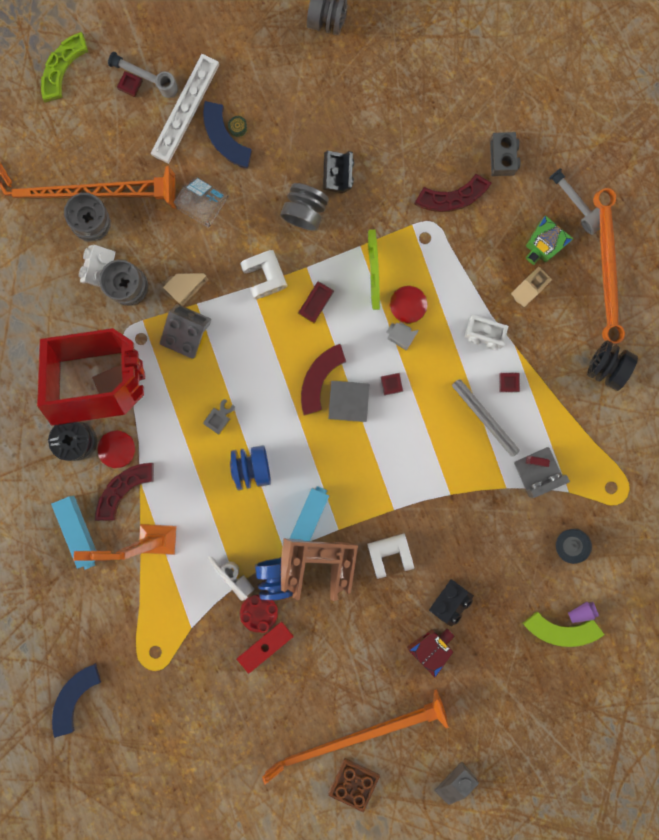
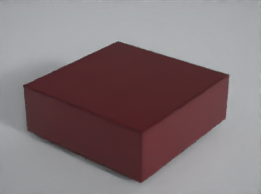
[117,71,143,97]
[380,373,403,396]
[499,373,520,392]
[526,456,550,467]

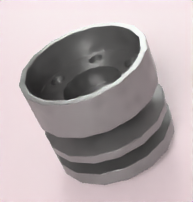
[307,0,348,35]
[280,183,329,231]
[64,193,111,242]
[99,259,148,306]

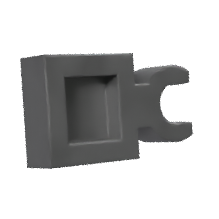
[203,399,235,435]

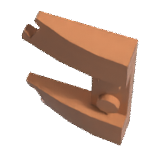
[281,538,358,601]

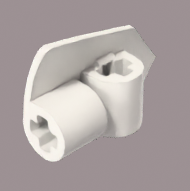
[208,555,254,601]

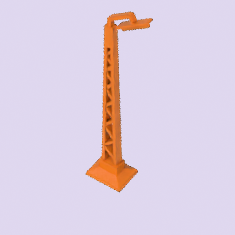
[0,162,176,209]
[73,524,177,561]
[262,689,449,784]

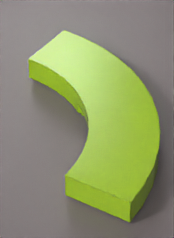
[41,32,88,103]
[368,229,380,310]
[522,612,605,647]

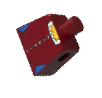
[407,628,455,678]

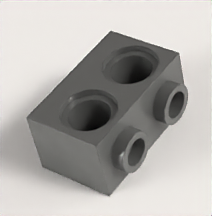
[490,132,520,176]

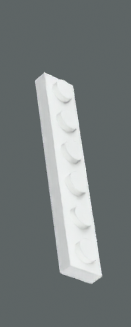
[151,54,219,164]

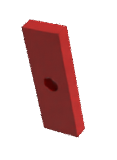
[236,621,294,674]

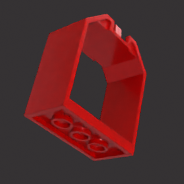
[37,328,145,426]

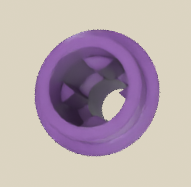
[568,601,599,623]

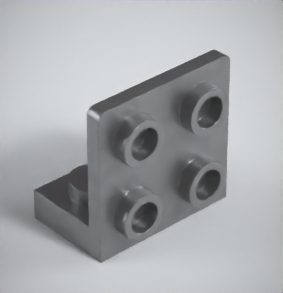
[160,304,211,359]
[514,447,570,498]

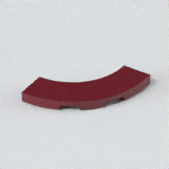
[414,174,492,212]
[301,344,346,416]
[95,463,154,521]

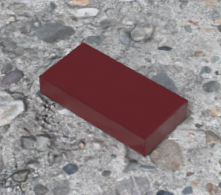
[298,281,334,324]

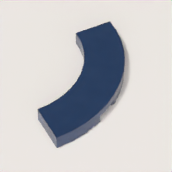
[203,101,252,169]
[52,663,101,738]

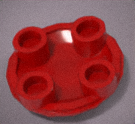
[389,286,428,324]
[97,430,135,468]
[240,594,278,633]

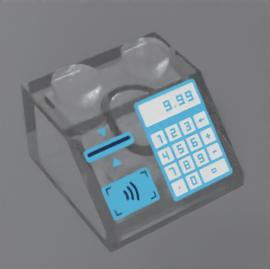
[173,176,229,228]

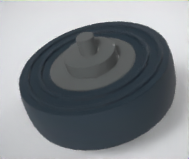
[556,529,592,564]

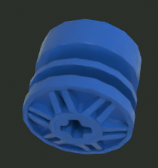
[230,445,271,490]
[255,558,293,600]

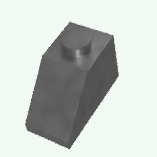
[435,762,479,805]

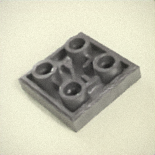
[328,381,370,422]

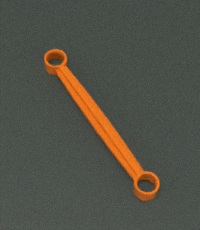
[593,188,625,344]

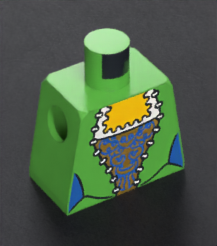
[526,215,573,265]

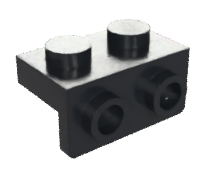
[323,150,354,193]
[429,579,474,627]

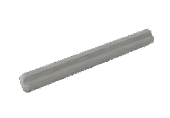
[452,379,520,456]

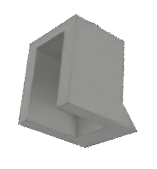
[386,322,419,350]

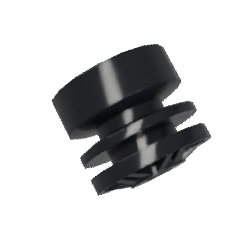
[587,340,638,391]
[48,422,98,461]

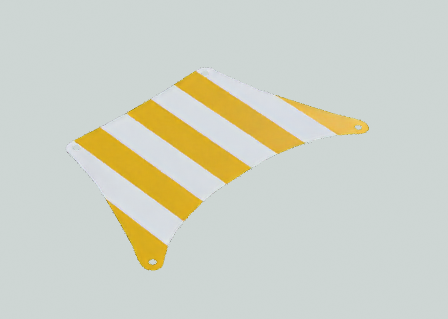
[123,221,630,671]

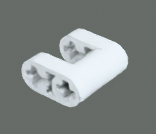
[240,250,288,299]
[367,533,414,579]

